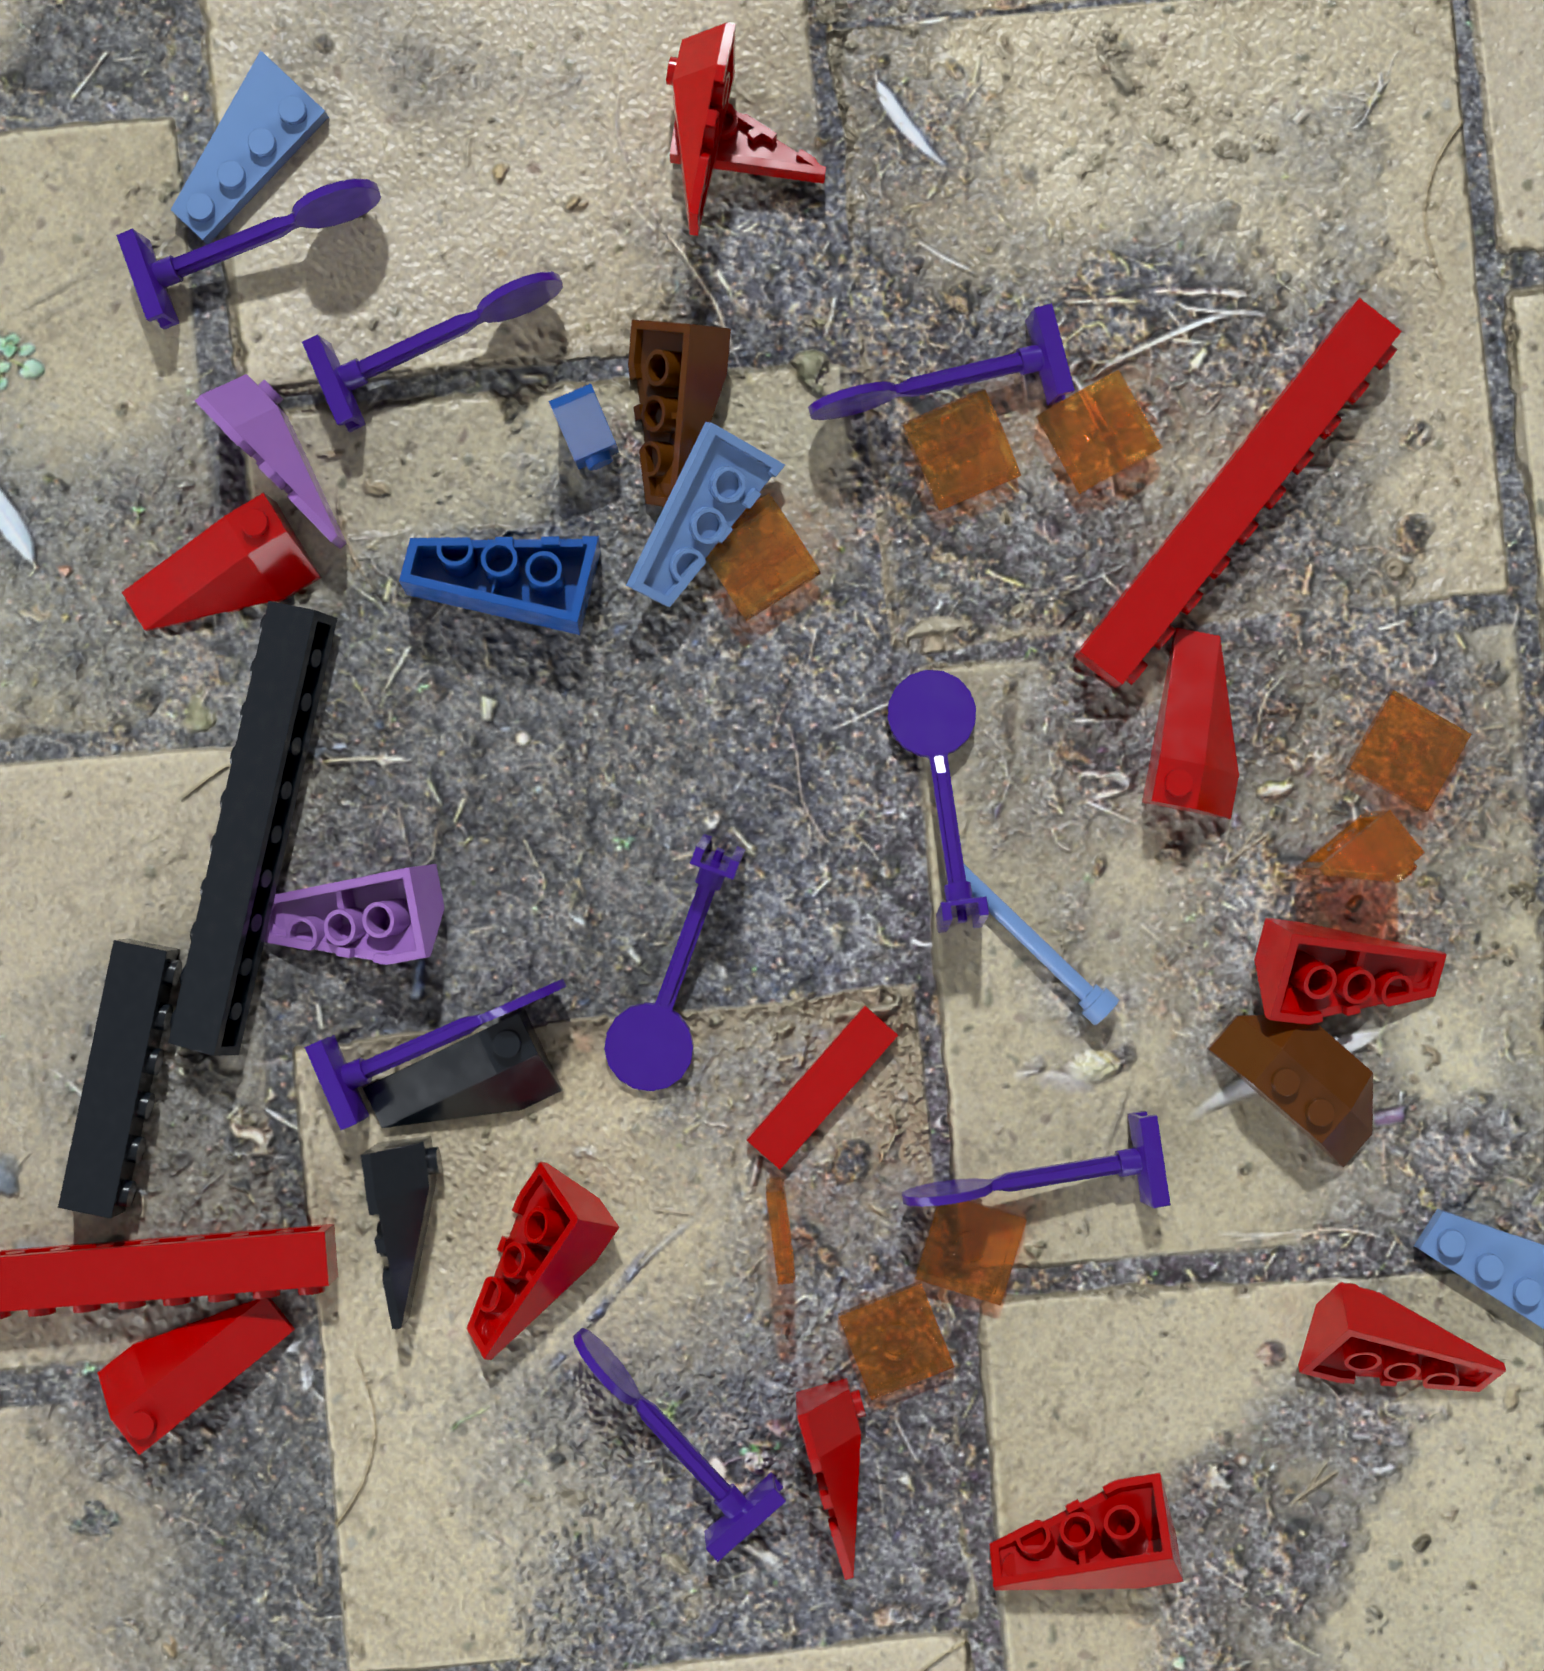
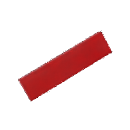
[746,1005,898,1170]

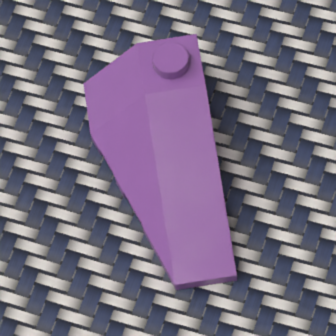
[195,374,347,549]
[265,864,445,965]

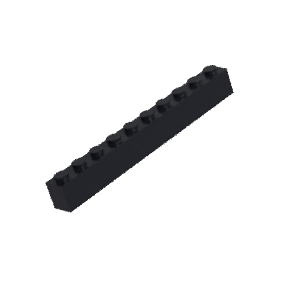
[168,601,338,1056]

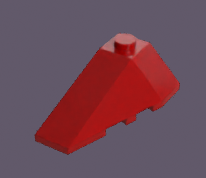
[666,22,736,236]
[122,492,322,631]
[1254,917,1447,1025]
[466,1161,620,1360]
[1298,1282,1506,1392]
[97,1298,295,1455]
[990,1473,1184,1591]

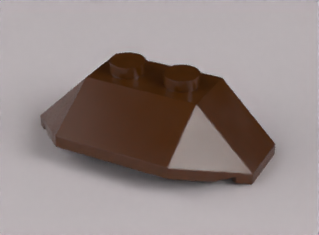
[1207,1014,1373,1167]

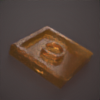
[1346,690,1472,812]
[766,1177,796,1285]
[914,1201,1027,1306]
[838,1281,955,1400]

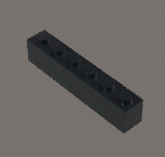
[58,939,182,1219]

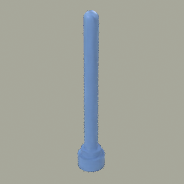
[964,864,1119,1025]

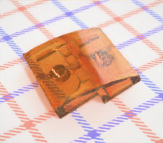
[1036,370,1163,494]
[901,388,1021,511]
[705,493,821,621]

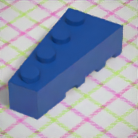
[399,536,601,635]

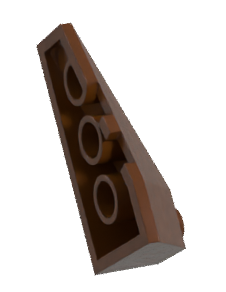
[628,319,731,507]

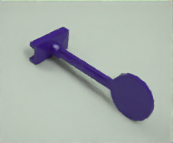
[116,179,381,330]
[302,272,563,432]
[808,303,1075,420]
[887,670,989,933]
[604,834,746,1091]
[304,978,567,1130]
[902,1111,1171,1208]
[573,1328,786,1562]

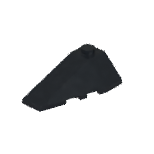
[363,1010,563,1128]

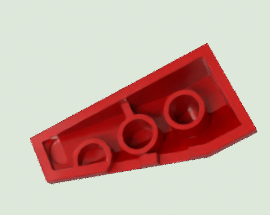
[1142,628,1239,819]
[796,1378,866,1580]

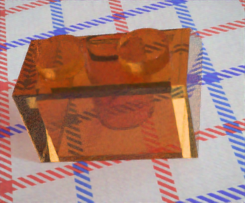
[1295,810,1425,883]

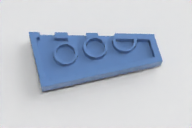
[171,50,329,244]
[626,422,785,607]
[1414,1208,1544,1329]

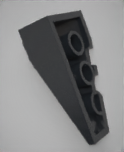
[361,1136,442,1330]

